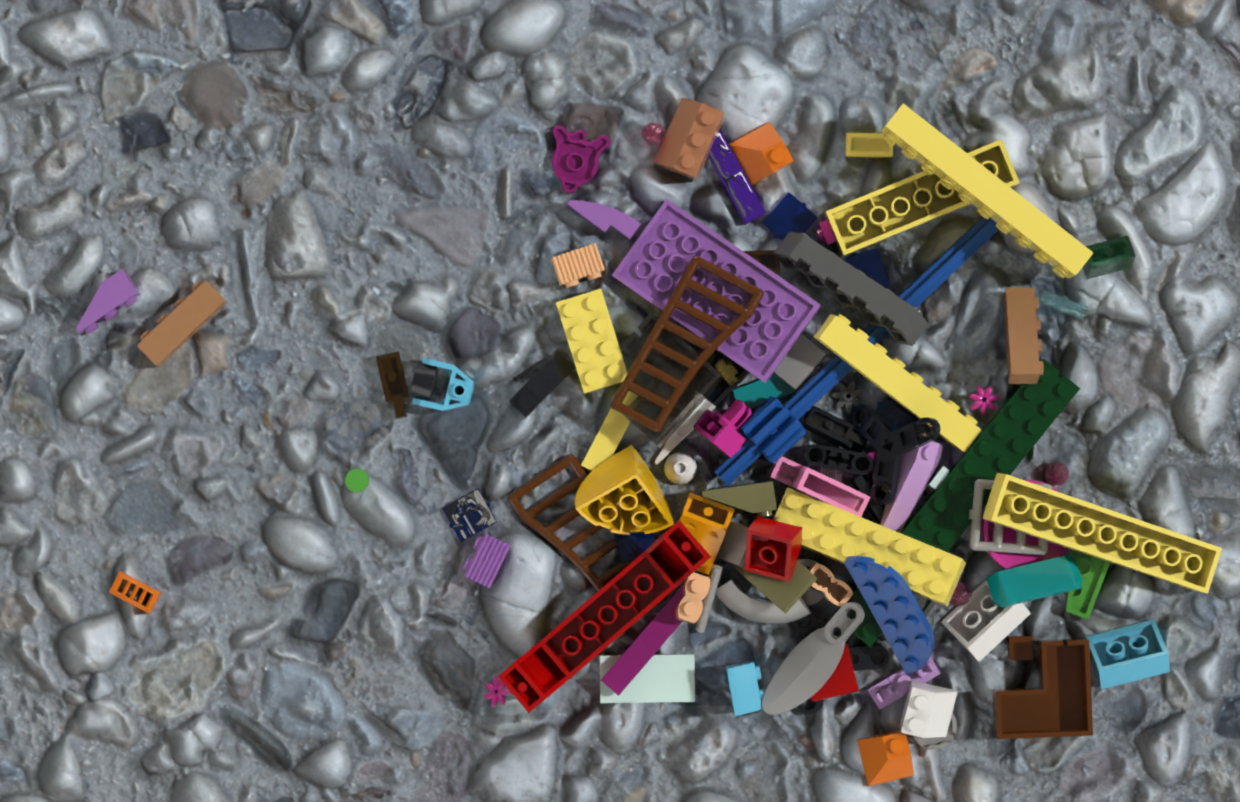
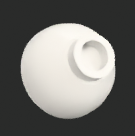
[664,452,697,485]

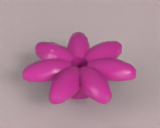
[969,385,1000,416]
[484,676,511,707]

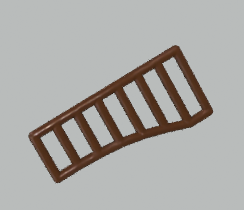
[611,256,764,432]
[507,454,668,610]

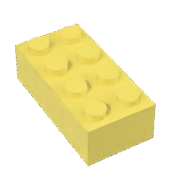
[556,289,627,394]

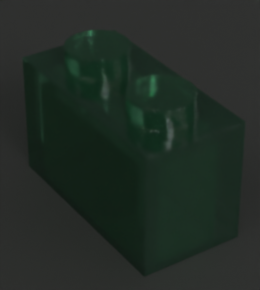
[1082,235,1136,279]

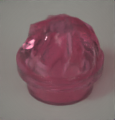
[642,123,666,146]
[1045,462,1069,486]
[950,582,972,607]

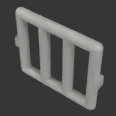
[968,479,1053,555]

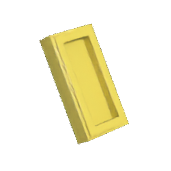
[845,133,893,158]

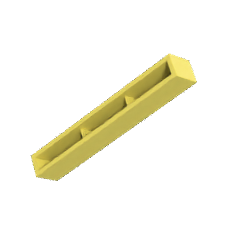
[814,314,982,453]

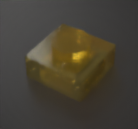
[714,360,738,386]

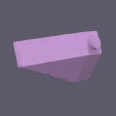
[880,441,944,532]

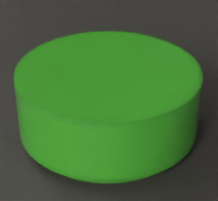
[345,469,369,492]

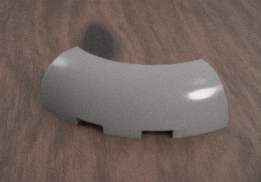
[715,578,812,624]

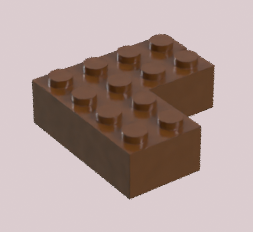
[992,638,1093,739]

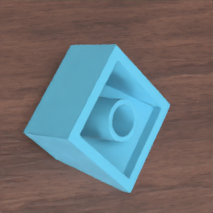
[725,661,764,716]

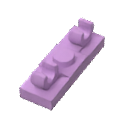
[867,656,941,710]

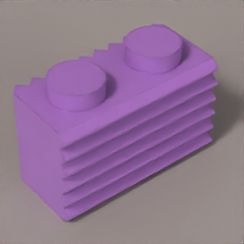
[463,533,511,589]

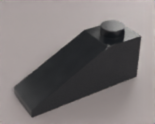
[509,351,576,418]

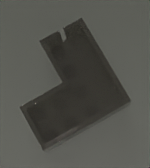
[620,312,723,449]

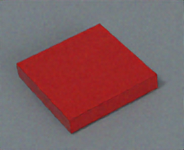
[811,644,859,702]

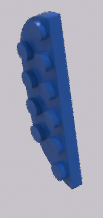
[844,556,934,675]

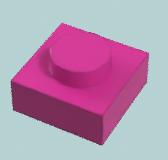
[816,219,837,247]

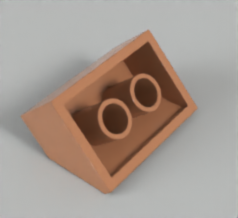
[654,98,725,181]

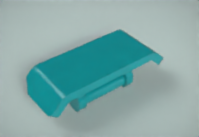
[987,555,1082,608]

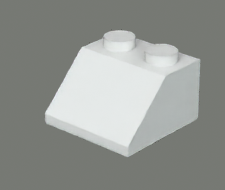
[900,680,958,738]

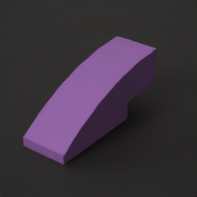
[567,200,641,241]

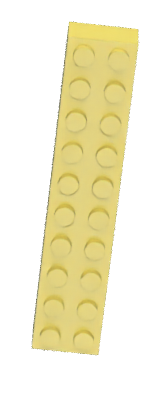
[881,103,1093,279]
[982,473,1222,594]

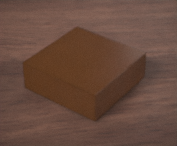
[1008,636,1033,660]

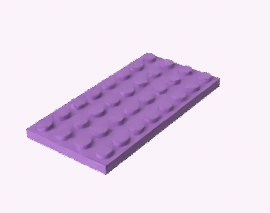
[612,199,821,384]

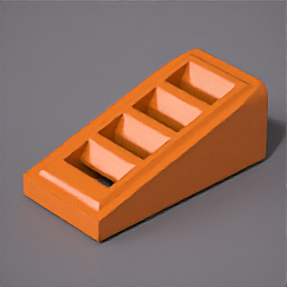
[109,571,162,614]

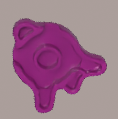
[552,125,611,194]

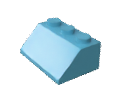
[1086,619,1170,689]

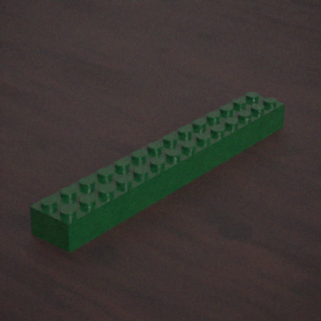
[832,358,1080,647]

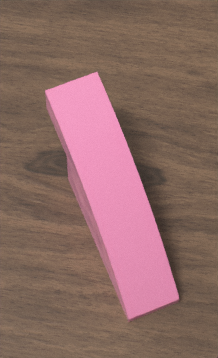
[767,456,870,517]

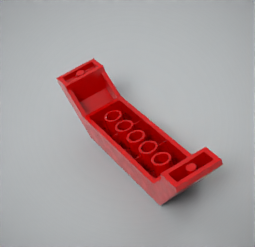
[498,520,711,713]

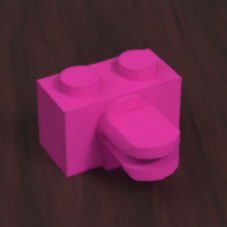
[693,400,752,458]

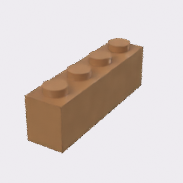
[137,280,228,367]
[1003,288,1044,384]

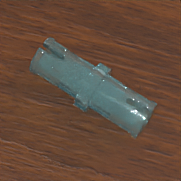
[1039,290,1087,320]

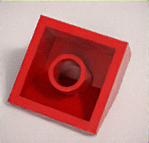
[744,516,803,582]

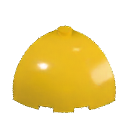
[575,445,674,535]

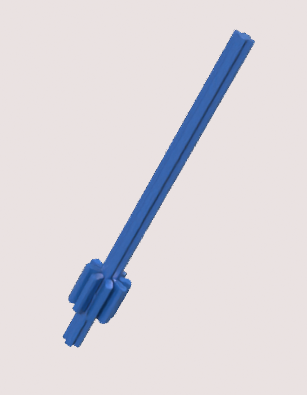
[713,217,999,487]

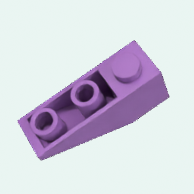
[76,269,141,335]

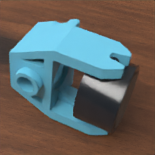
[410,358,475,411]

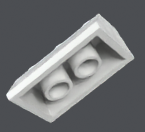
[941,579,1031,662]

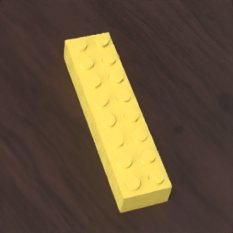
[824,139,1020,257]
[773,487,966,607]

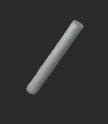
[695,565,722,633]

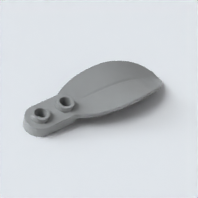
[762,602,865,715]

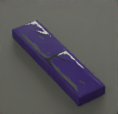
[708,130,766,225]

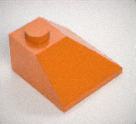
[729,122,794,186]
[857,729,914,786]

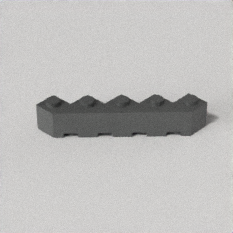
[774,231,928,346]

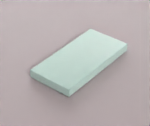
[600,654,695,703]

